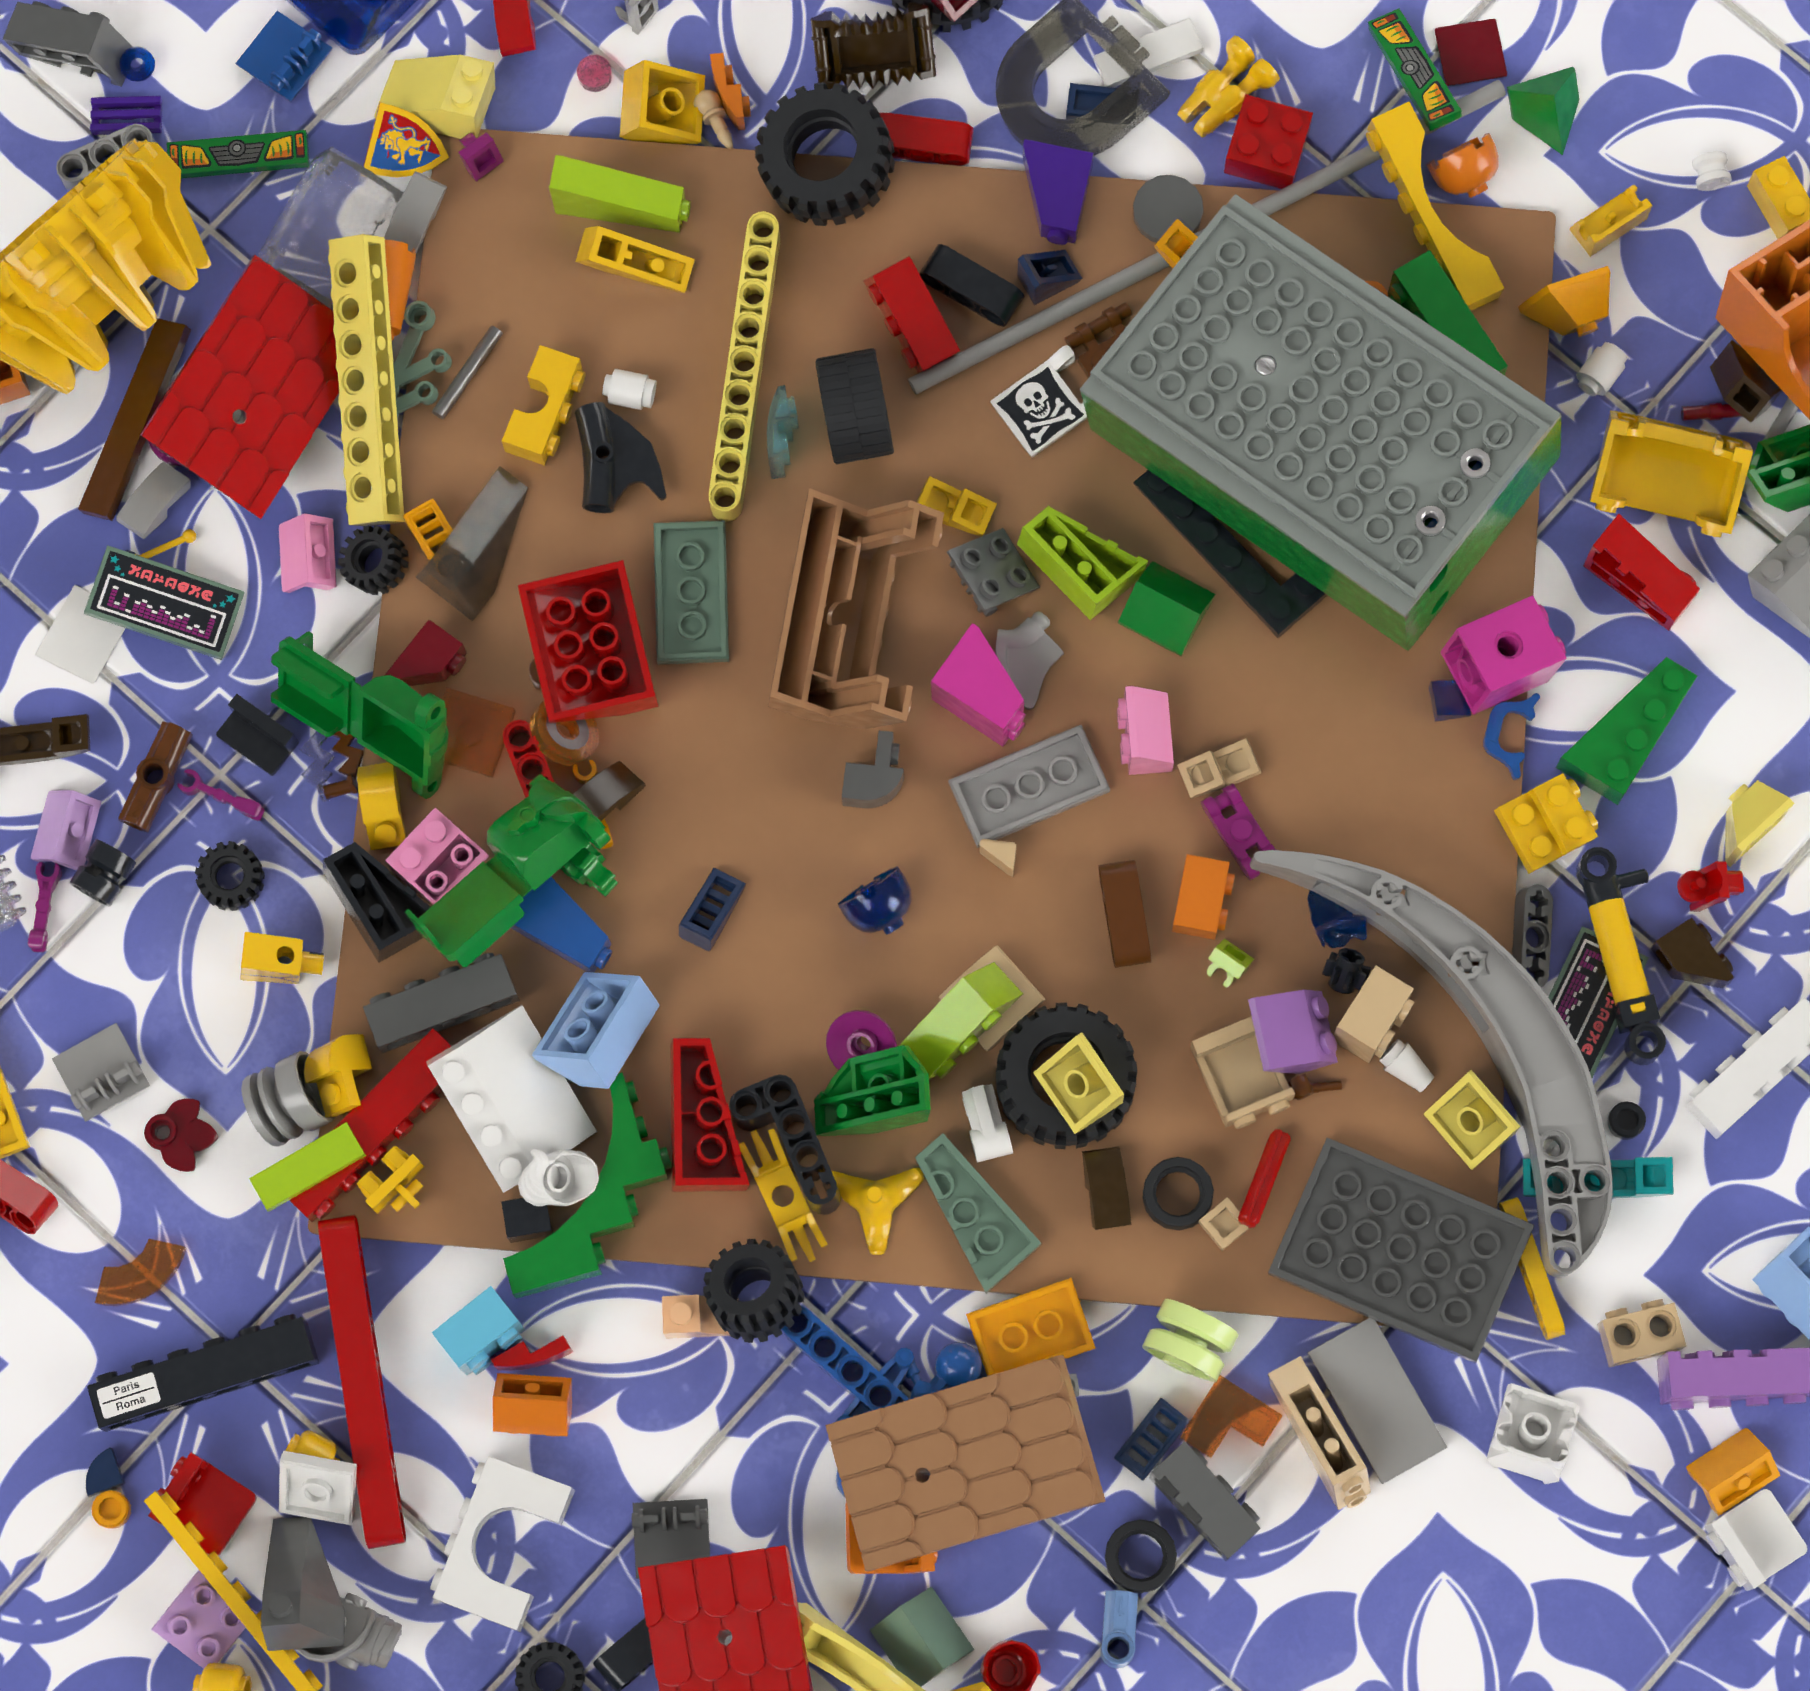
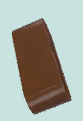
[1098,860,1151,968]

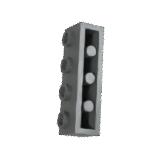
[363,953,520,1054]

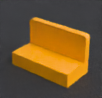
[1686,1428,1781,1516]

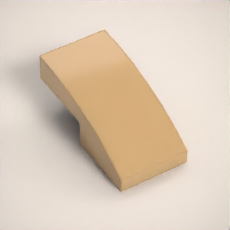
[1177,738,1262,799]

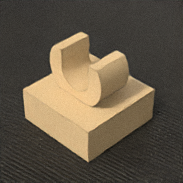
[1198,1197,1250,1251]

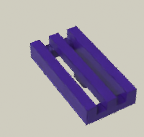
[90,96,162,135]

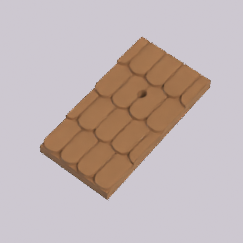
[825,1355,1106,1572]

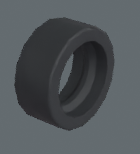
[1142,1157,1214,1231]
[1105,1519,1177,1593]

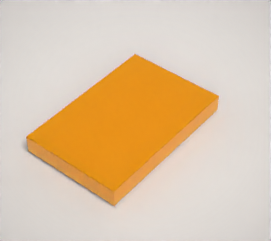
[966,1277,1096,1376]

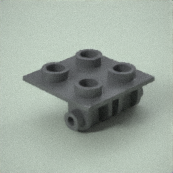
[947,528,1040,617]
[632,1499,710,1579]

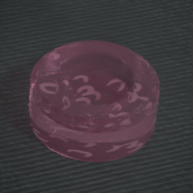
[577,55,612,92]

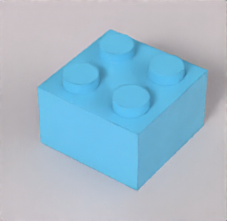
[431,1286,526,1375]

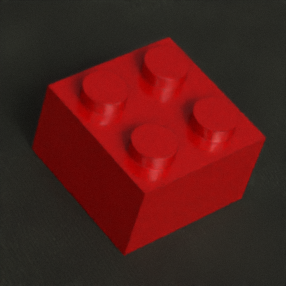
[1224,94,1313,189]

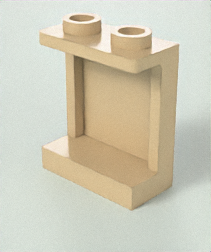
[1190,1016,1295,1129]

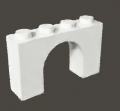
[430,1456,575,1632]

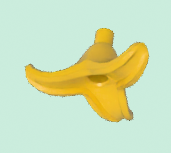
[832,1167,924,1255]

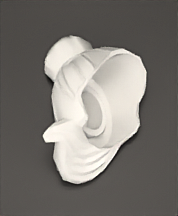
[518,1149,599,1206]

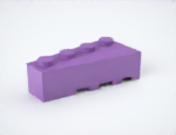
[1657,1348,1810,1411]

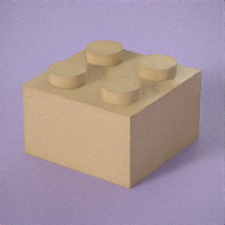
[1334,965,1415,1063]

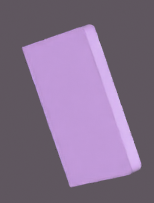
[31,790,102,870]

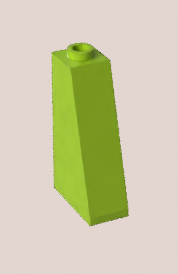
[549,155,691,233]

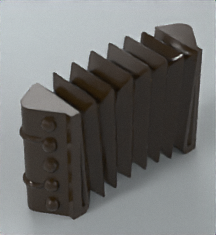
[810,2,937,90]

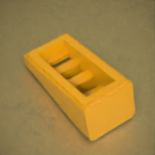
[403,498,472,582]

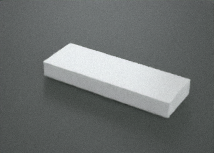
[1093,18,1204,88]

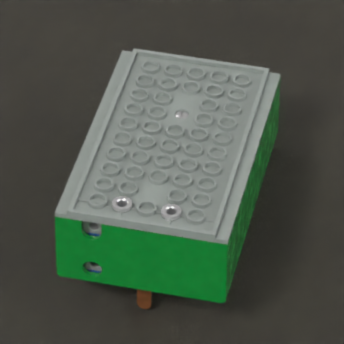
[1080,194,1561,651]

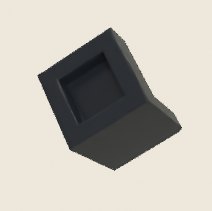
[501,1198,554,1243]

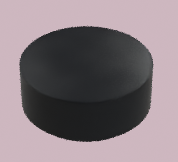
[1607,1101,1646,1140]

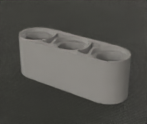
[56,124,155,191]

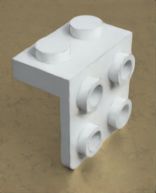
[1704,1489,1807,1591]

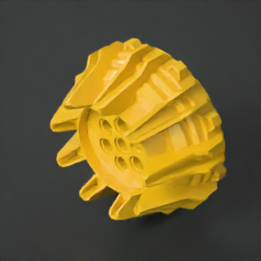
[0,138,212,394]

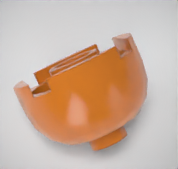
[1426,133,1499,198]

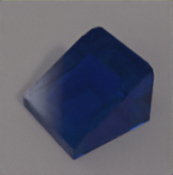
[1429,680,1471,722]

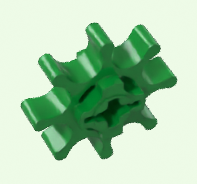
[560,843,618,897]

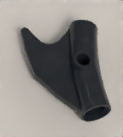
[574,402,667,514]

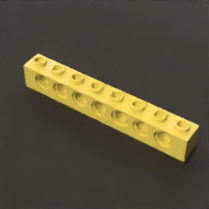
[328,234,405,526]

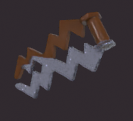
[299,720,364,802]

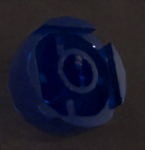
[838,866,912,935]

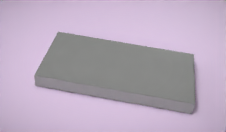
[948,725,1110,848]
[1307,1318,1448,1484]

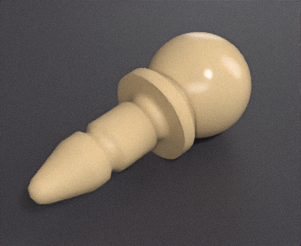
[694,90,733,149]

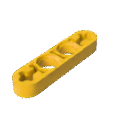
[1499,1197,1565,1340]

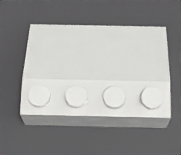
[426,1005,597,1193]

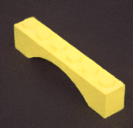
[798,1602,926,1691]

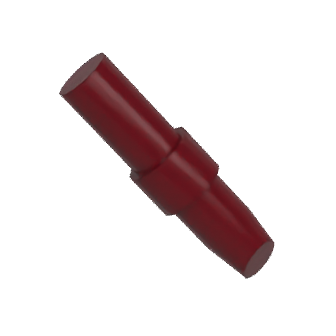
[1681,402,1742,421]

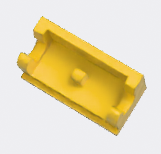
[1569,185,1653,257]

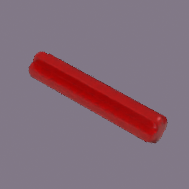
[1238,1129,1291,1228]

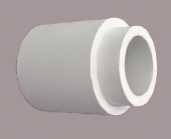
[1576,342,1627,396]
[602,369,657,410]

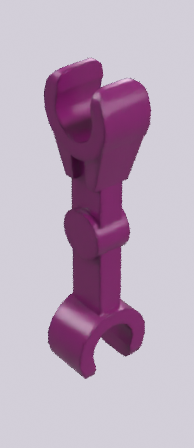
[177,769,265,821]
[28,861,62,952]

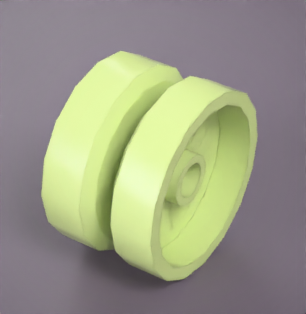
[1142,1299,1239,1382]

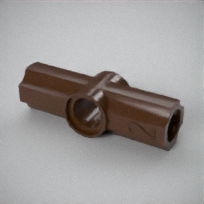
[118,721,193,833]

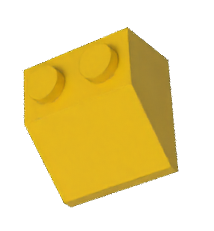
[619,60,705,144]

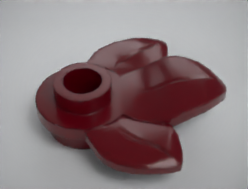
[144,1099,219,1172]

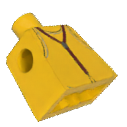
[240,932,324,984]

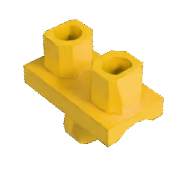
[357,1146,425,1214]

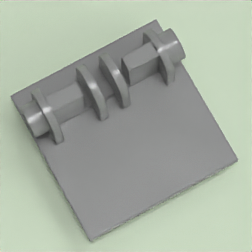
[51,1023,150,1122]

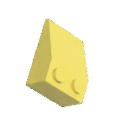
[374,54,495,139]

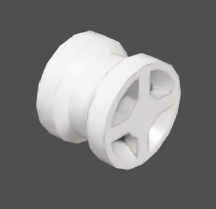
[1692,151,1732,191]

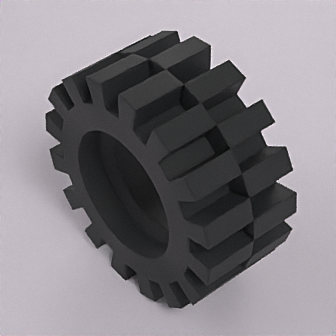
[338,525,409,595]
[195,841,265,911]
[515,1642,585,1691]

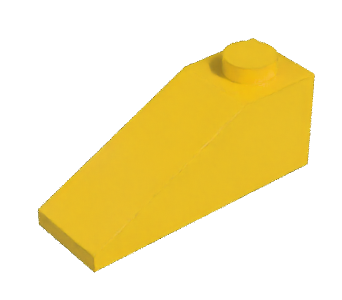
[575,226,695,293]

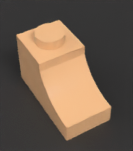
[662,1295,739,1339]

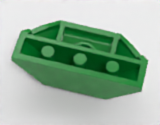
[1747,424,1810,513]
[814,1045,931,1136]

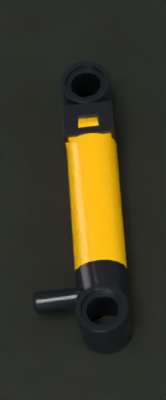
[1576,847,1666,1065]

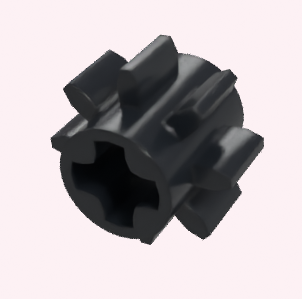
[1322,948,1371,994]

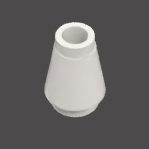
[1379,1039,1435,1092]

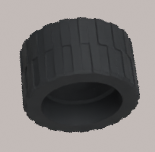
[815,348,894,464]

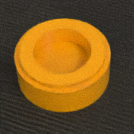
[92,1490,131,1529]

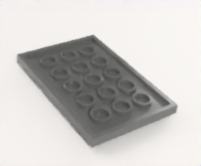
[1268,1137,1534,1363]

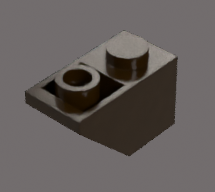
[1710,340,1782,423]
[1650,917,1734,989]

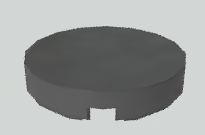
[1133,175,1203,243]

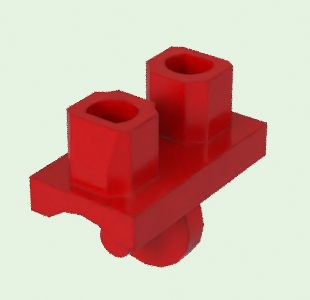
[1677,861,1744,912]

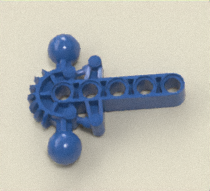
[782,1305,982,1498]

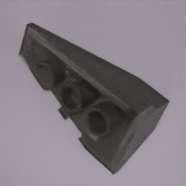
[416,466,528,621]

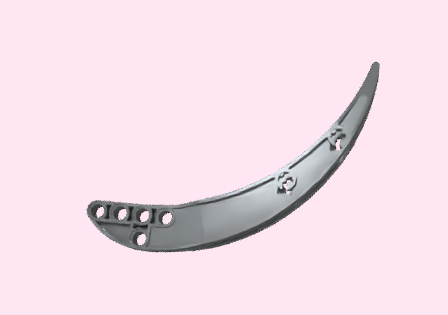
[1250,850,1613,1278]

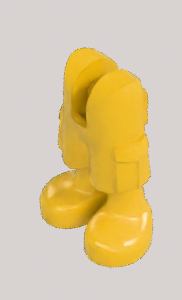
[1177,35,1280,138]

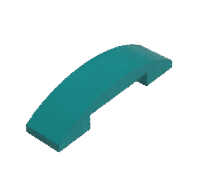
[1523,1157,1674,1199]

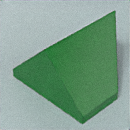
[1507,66,1580,155]

